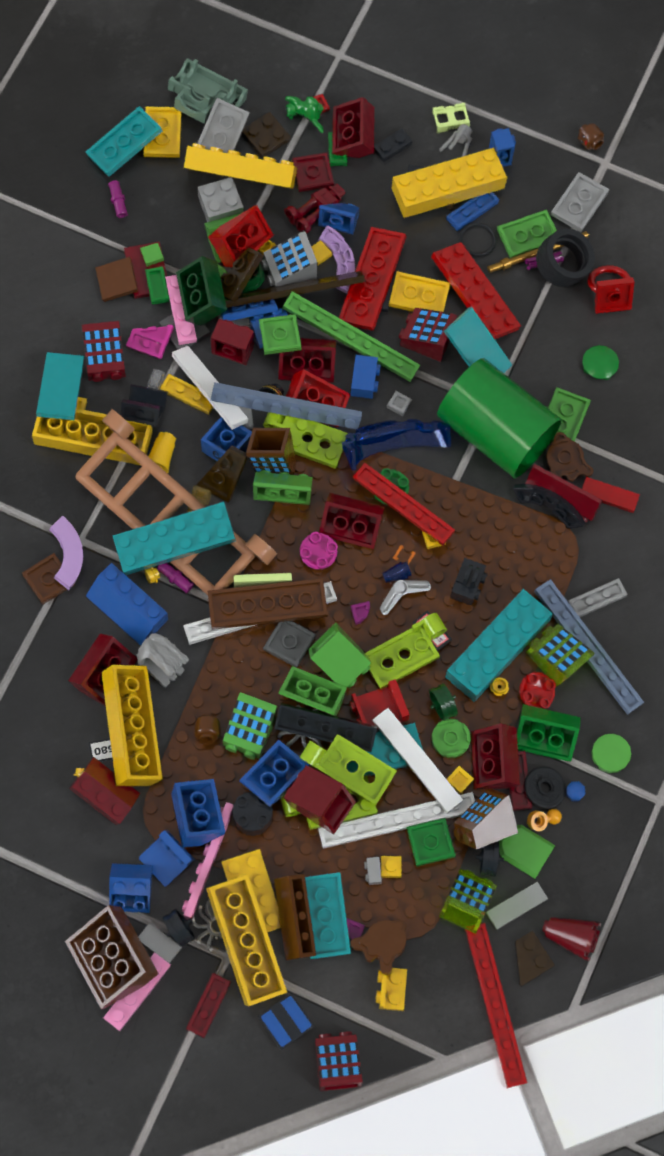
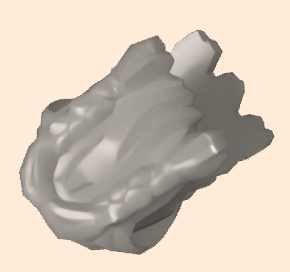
[136,633,189,688]

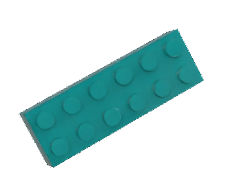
[113,502,236,575]
[445,589,553,702]

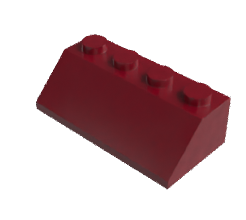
[525,464,603,522]

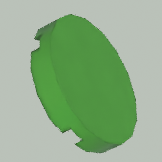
[431,719,471,758]
[591,734,631,773]

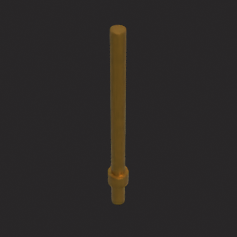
[487,231,589,273]

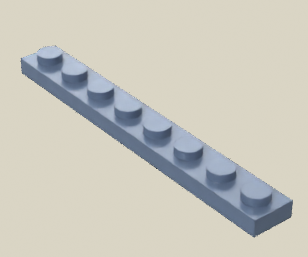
[210,382,362,430]
[534,579,644,715]

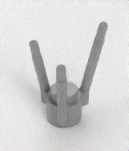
[439,124,472,157]

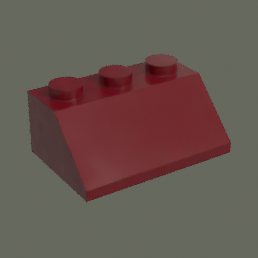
[332,97,374,158]
[278,338,336,383]
[319,493,385,549]
[68,633,137,706]
[471,723,520,789]
[69,757,140,825]

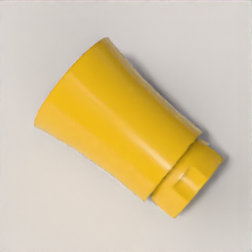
[148,432,176,473]

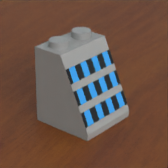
[261,231,317,287]

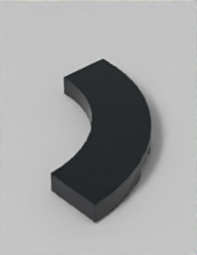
[513,484,585,529]

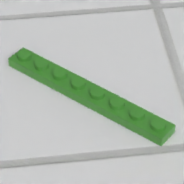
[282,291,420,382]

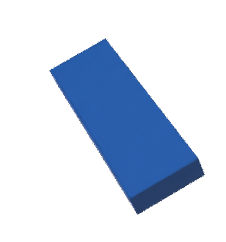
[446,192,499,232]

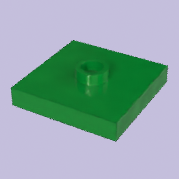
[406,818,456,867]

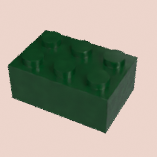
[176,256,227,326]

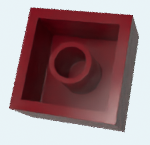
[211,319,254,365]

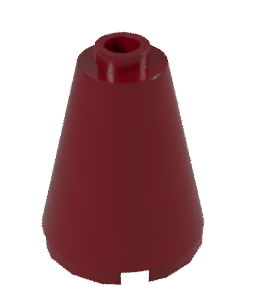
[542,917,601,962]

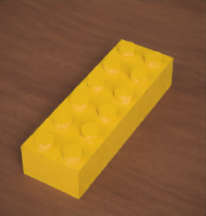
[184,143,297,189]
[392,148,507,218]
[32,409,153,465]
[101,665,162,786]
[206,874,287,1006]

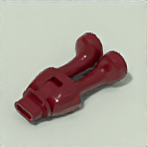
[284,184,346,234]

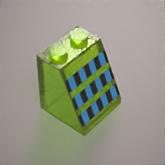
[526,624,595,687]
[439,869,497,934]

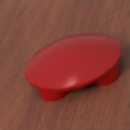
[519,672,556,709]

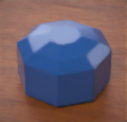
[566,782,585,801]

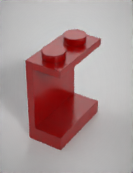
[349,679,410,731]

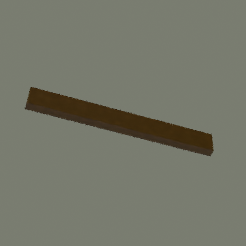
[225,271,364,308]

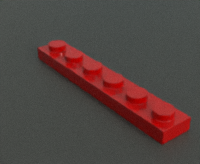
[353,463,455,546]

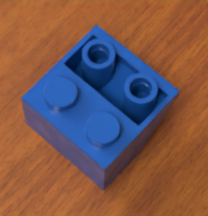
[109,863,152,913]

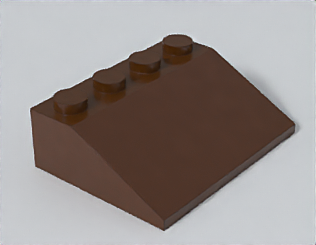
[65,905,159,1009]

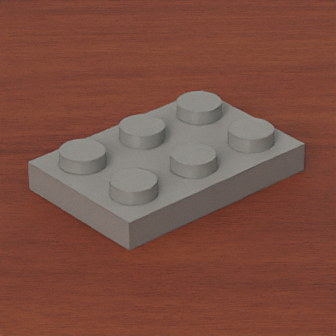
[197,98,250,153]
[551,172,609,232]

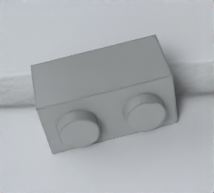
[364,857,382,885]

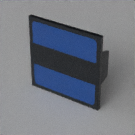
[258,993,315,1051]

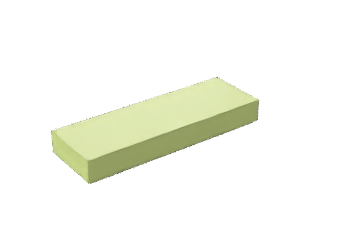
[234,573,292,588]

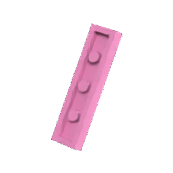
[165,275,197,345]
[103,953,171,1031]

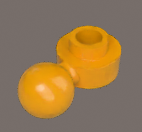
[527,809,562,831]

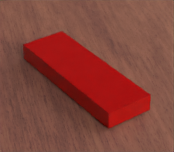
[582,477,640,513]

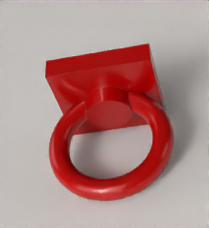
[588,265,635,314]

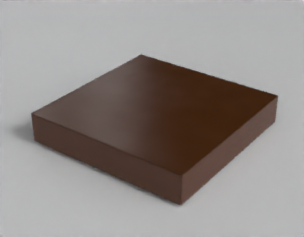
[95,257,138,302]
[22,553,75,605]

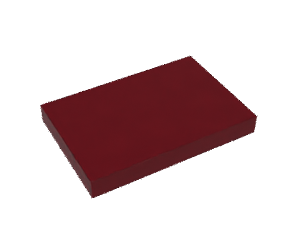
[124,241,167,299]

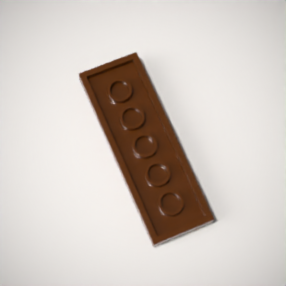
[207,578,328,630]

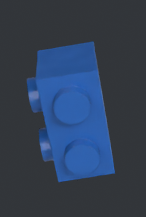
[489,128,516,167]
[351,355,381,399]

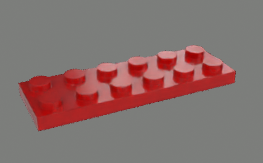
[339,227,406,331]
[431,242,521,339]

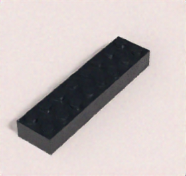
[275,703,377,752]

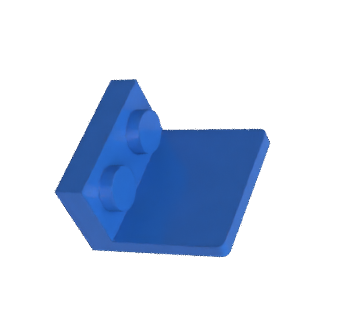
[139,830,195,886]

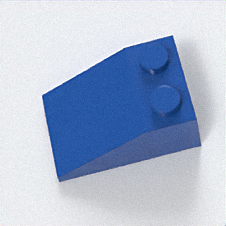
[240,740,309,807]

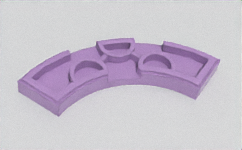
[318,225,355,293]
[50,516,83,590]

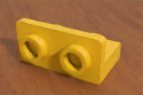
[376,968,407,1011]

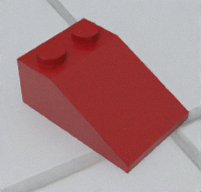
[208,205,274,267]
[286,369,350,427]

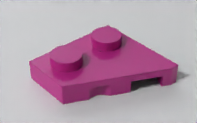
[126,325,174,360]

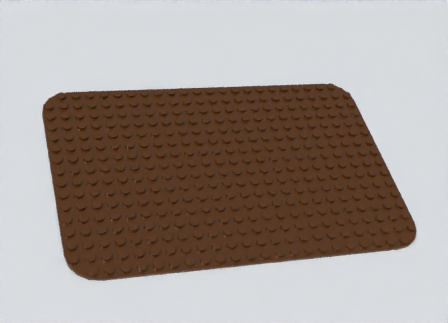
[143,439,579,940]

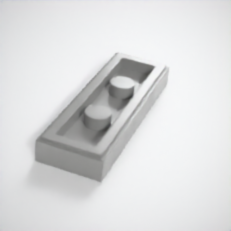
[568,578,628,617]
[486,882,548,930]

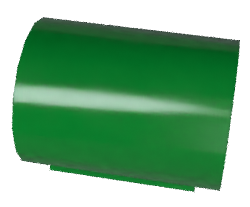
[437,358,562,479]

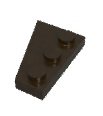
[220,248,264,303]
[196,445,248,502]

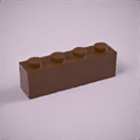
[274,874,316,960]

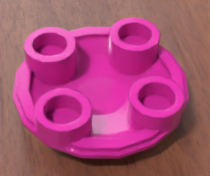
[300,532,338,569]

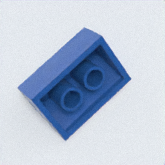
[171,779,225,848]

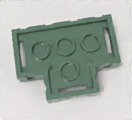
[168,58,248,124]

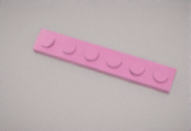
[181,802,234,921]

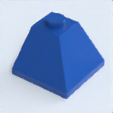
[318,203,359,235]

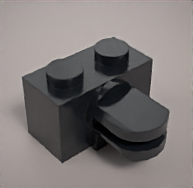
[450,558,488,606]

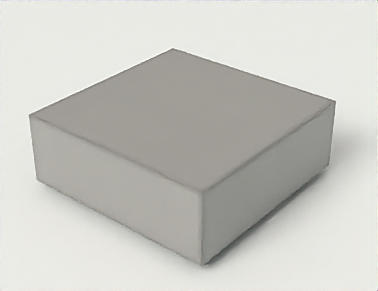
[387,391,412,416]

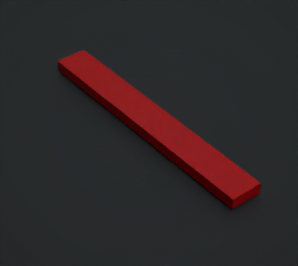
[465,923,527,1089]

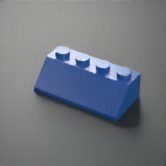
[86,563,168,646]

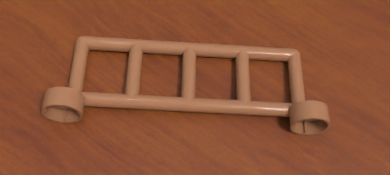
[76,409,277,595]

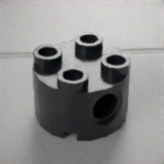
[233,792,273,836]

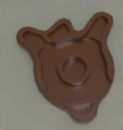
[546,432,594,482]
[351,919,407,975]

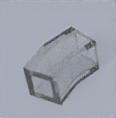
[147,369,165,390]

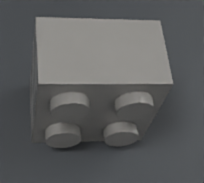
[198,177,243,222]

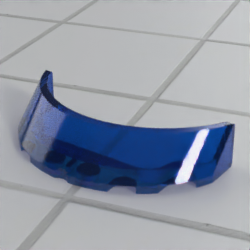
[342,419,451,471]

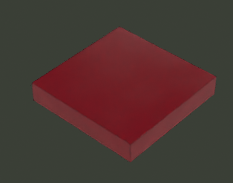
[292,153,334,192]

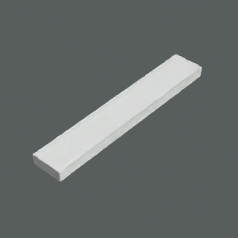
[172,346,248,429]
[372,708,463,813]

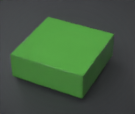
[140,243,164,266]

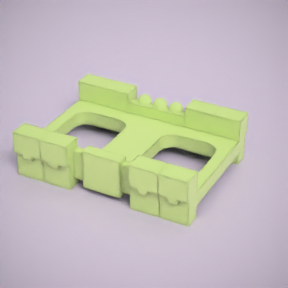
[432,103,470,133]

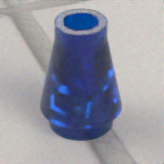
[382,561,412,583]

